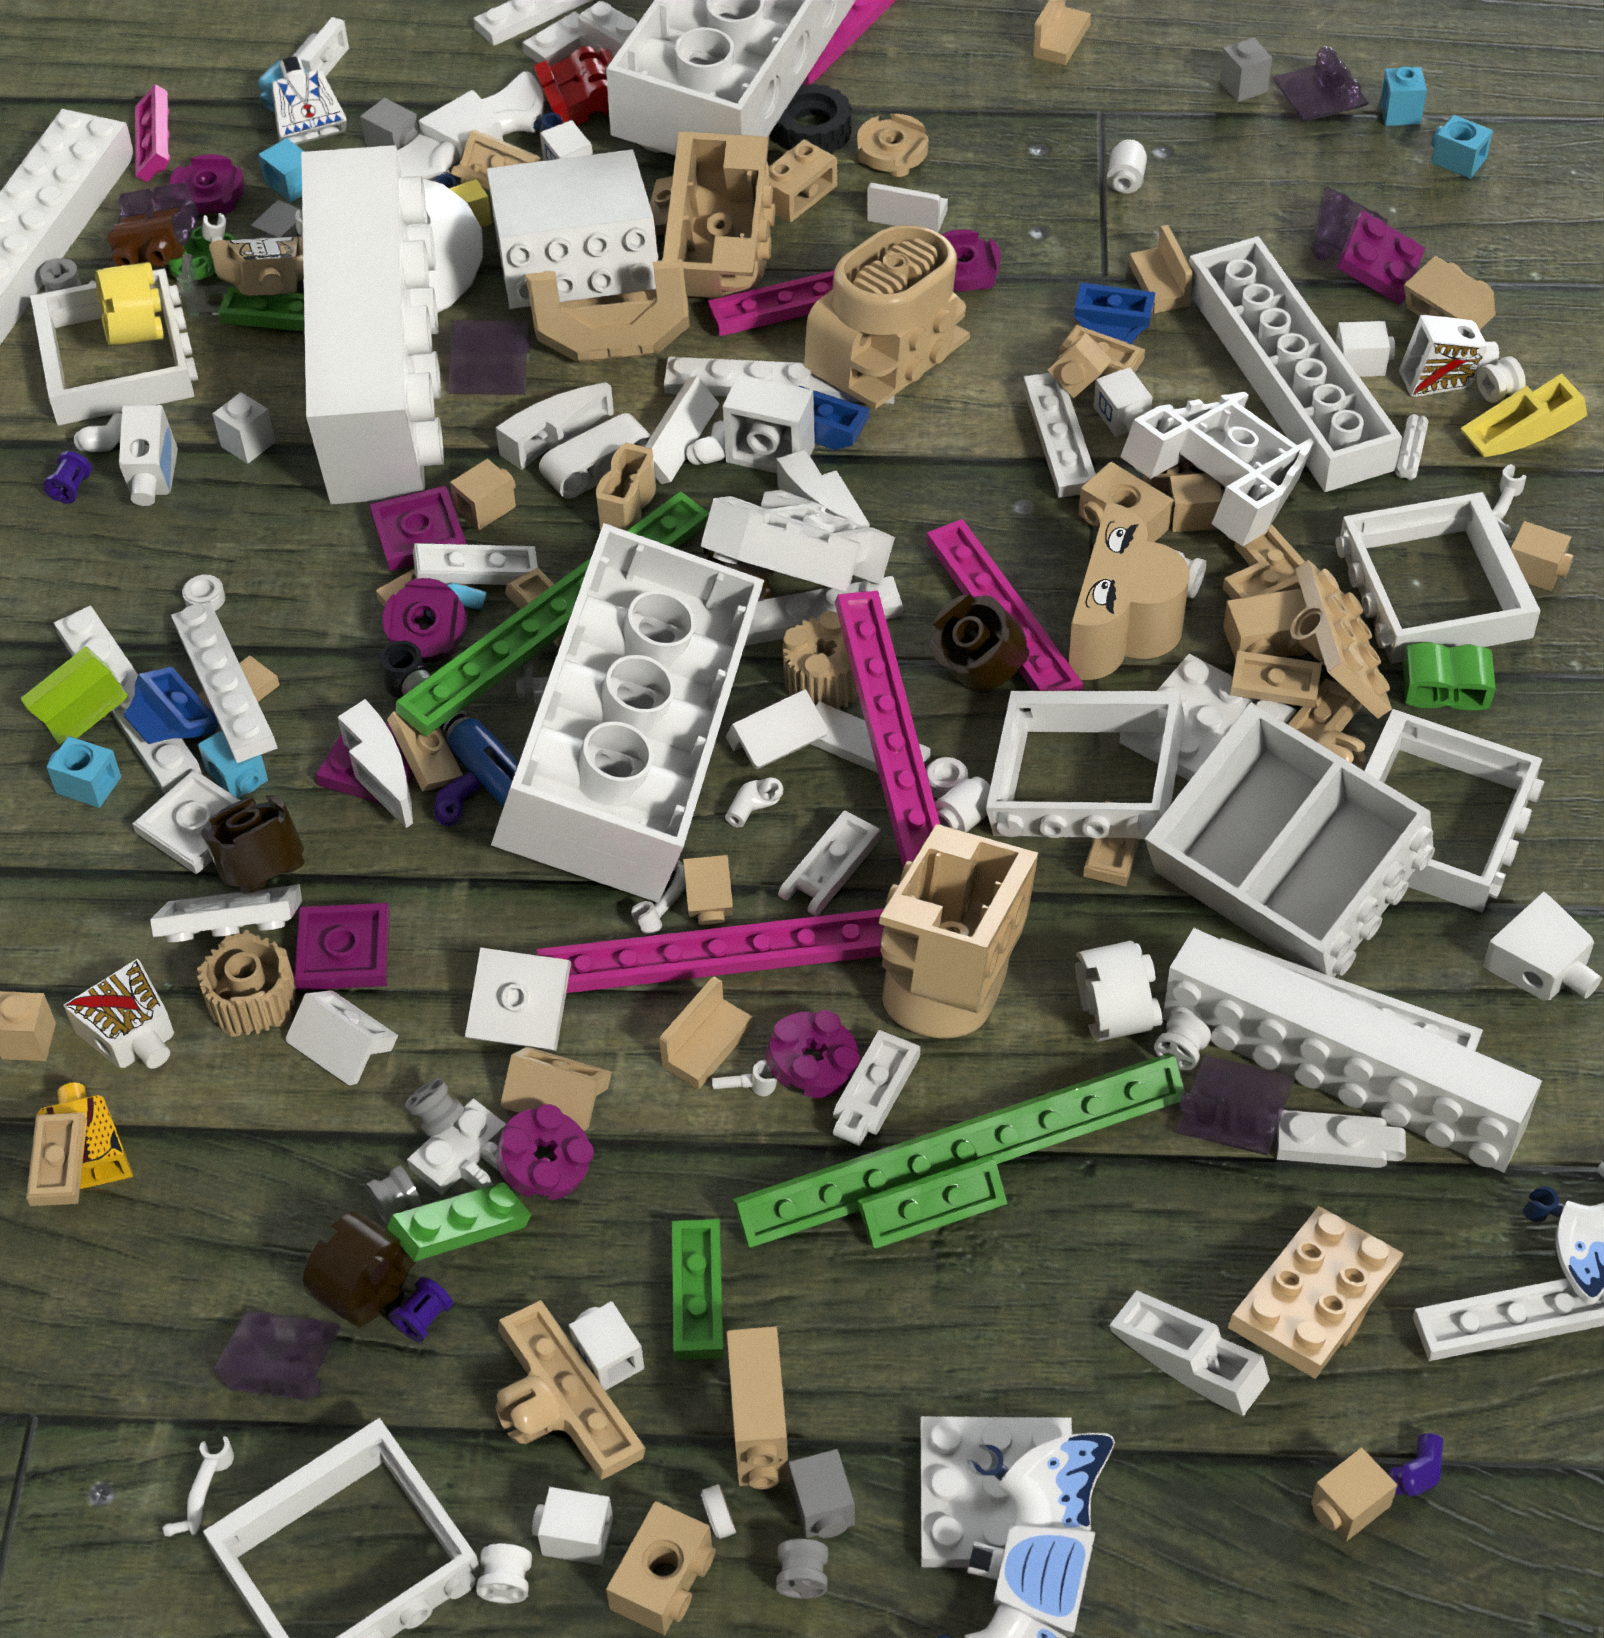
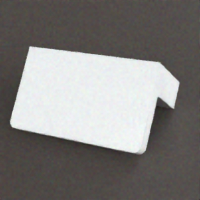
[292,17,349,77]
[867,183,948,233]
[726,689,829,769]
[286,990,398,1085]

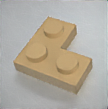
[1223,524,1305,600]

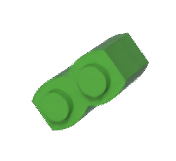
[1402,642,1495,710]

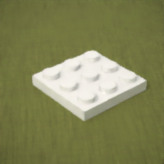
[1119,654,1297,781]
[150,884,302,943]
[921,1417,1072,1568]

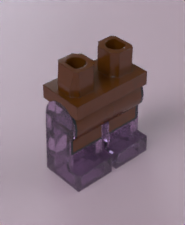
[107,182,199,267]

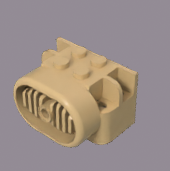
[663,131,775,299]
[804,225,970,409]
[879,824,1039,1038]

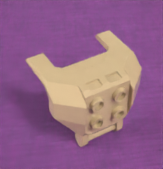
[526,259,690,362]

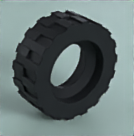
[774,84,852,154]

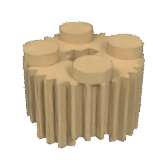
[783,611,857,710]
[197,930,297,1037]

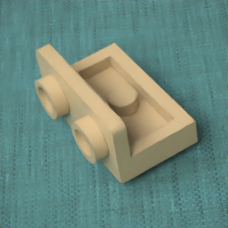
[451,130,540,190]

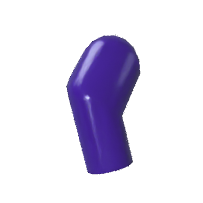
[434,771,481,826]
[1388,1433,1443,1497]

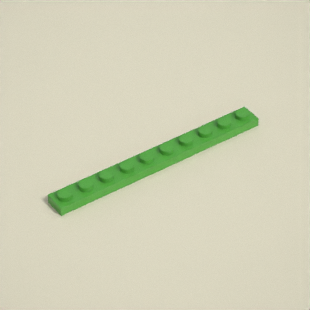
[395,491,709,737]
[733,1053,1187,1248]

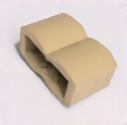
[596,443,656,531]

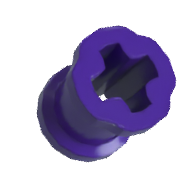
[43,451,92,504]
[389,1276,454,1342]

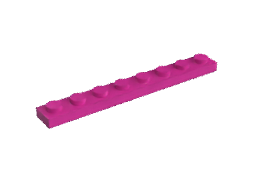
[835,590,940,868]
[536,909,885,993]

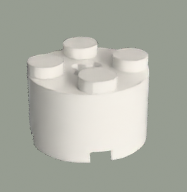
[1075,941,1162,1042]

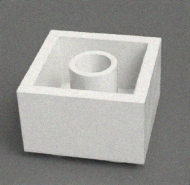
[723,374,815,473]

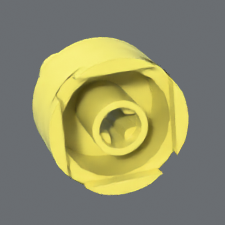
[95,262,163,345]

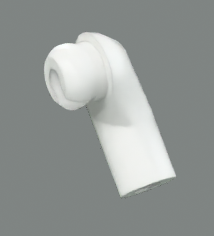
[725,777,783,827]

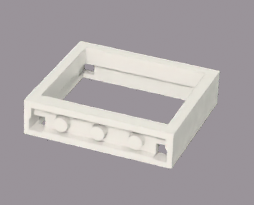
[30,268,198,425]
[1336,492,1540,664]
[986,691,1185,839]
[1365,709,1544,913]
[203,1418,482,1638]

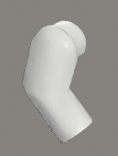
[74,413,122,452]
[686,421,726,465]

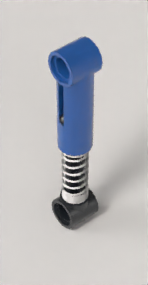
[380,640,519,808]

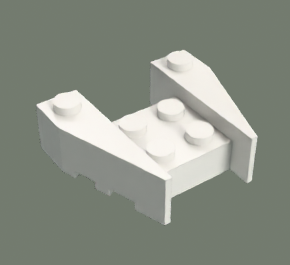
[1120,392,1315,547]
[701,490,895,592]

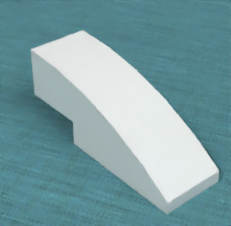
[496,382,614,470]
[777,449,869,527]
[338,699,413,828]
[1109,1290,1270,1416]

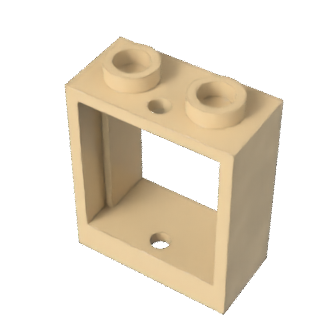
[727,1326,789,1489]

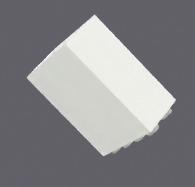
[487,149,658,309]
[1145,702,1435,977]

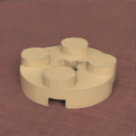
[857,114,928,177]

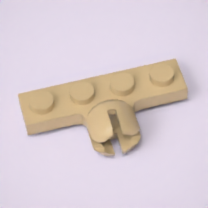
[1288,679,1366,770]
[495,1300,645,1480]

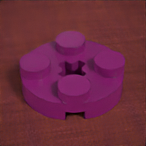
[170,154,245,214]
[941,229,1001,292]
[383,578,467,662]
[766,1010,860,1098]
[496,1104,594,1200]

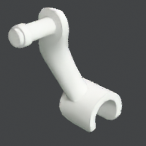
[1492,464,1527,535]
[631,860,686,935]
[163,1436,234,1537]

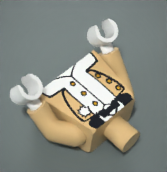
[202,210,304,296]

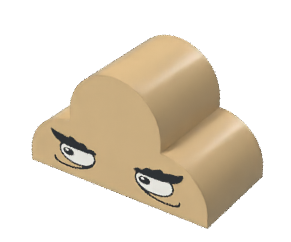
[1069,502,1189,680]

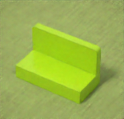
[20,646,128,746]

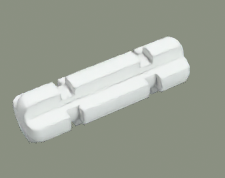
[1395,414,1429,480]

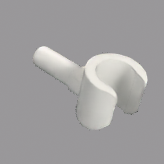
[712,1060,777,1097]

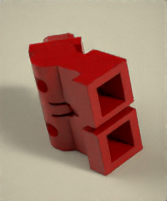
[533,46,614,126]

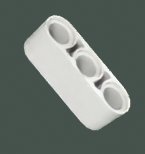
[539,413,651,498]

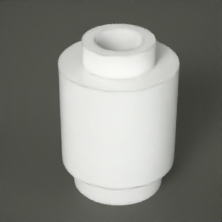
[1107,140,1147,193]
[934,777,990,832]

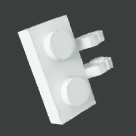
[407,1098,506,1195]

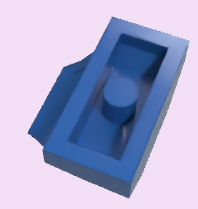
[1074,282,1156,344]
[798,386,869,450]
[124,667,219,744]

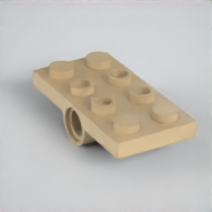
[1290,560,1392,719]
[1228,1206,1404,1379]

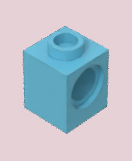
[1380,67,1427,126]
[1431,115,1493,179]
[258,138,305,203]
[198,731,268,798]
[46,736,121,808]

